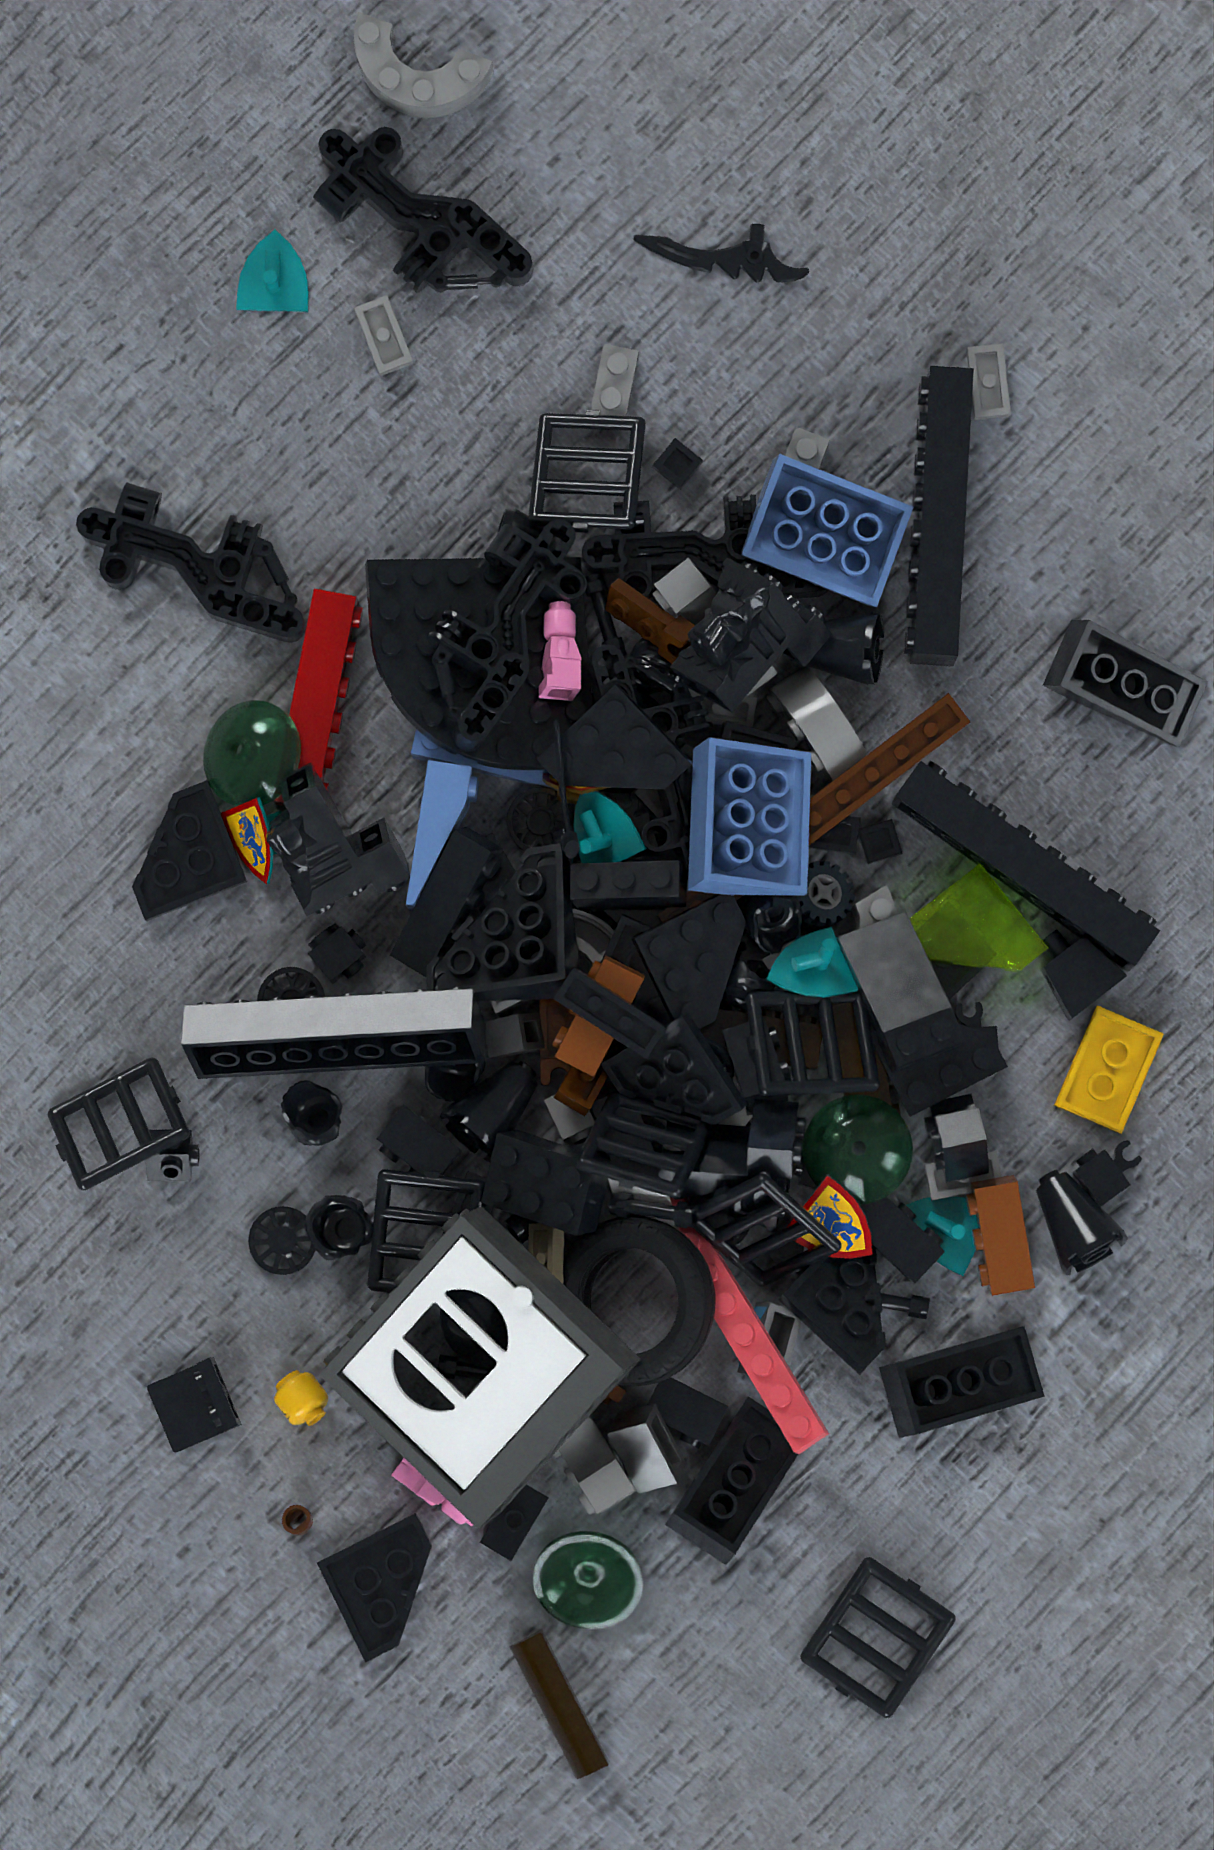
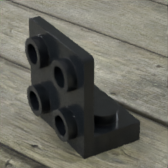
[147,1357,242,1453]

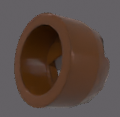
[282,1505,313,1536]

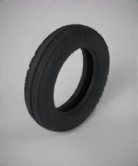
[562,1216,715,1386]

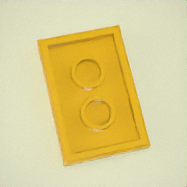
[1053,1005,1164,1134]

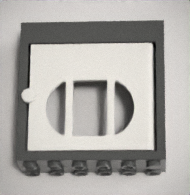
[319,1206,641,1529]

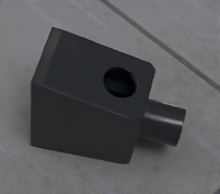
[1040,929,1127,1021]

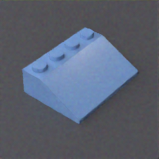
[741,454,914,608]
[688,737,811,895]

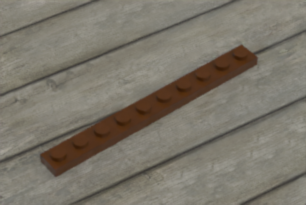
[657,693,971,922]

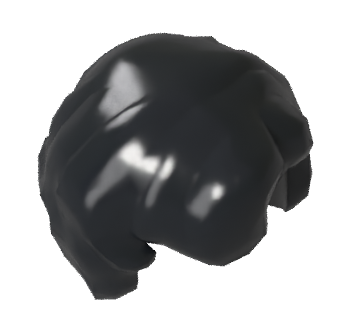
[305,1195,373,1260]

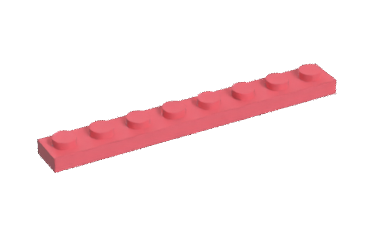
[670,1198,829,1454]

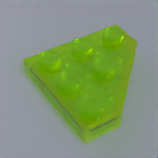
[909,863,1048,972]

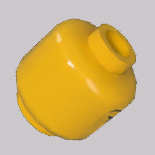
[274,1370,329,1426]

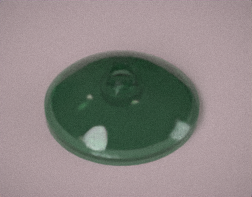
[203,700,301,806]
[803,1095,913,1205]
[533,1531,643,1629]

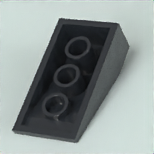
[1043,620,1208,747]
[837,911,966,1073]
[879,1326,1045,1438]
[665,1396,798,1565]

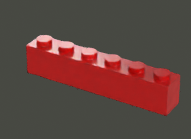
[272,588,363,806]

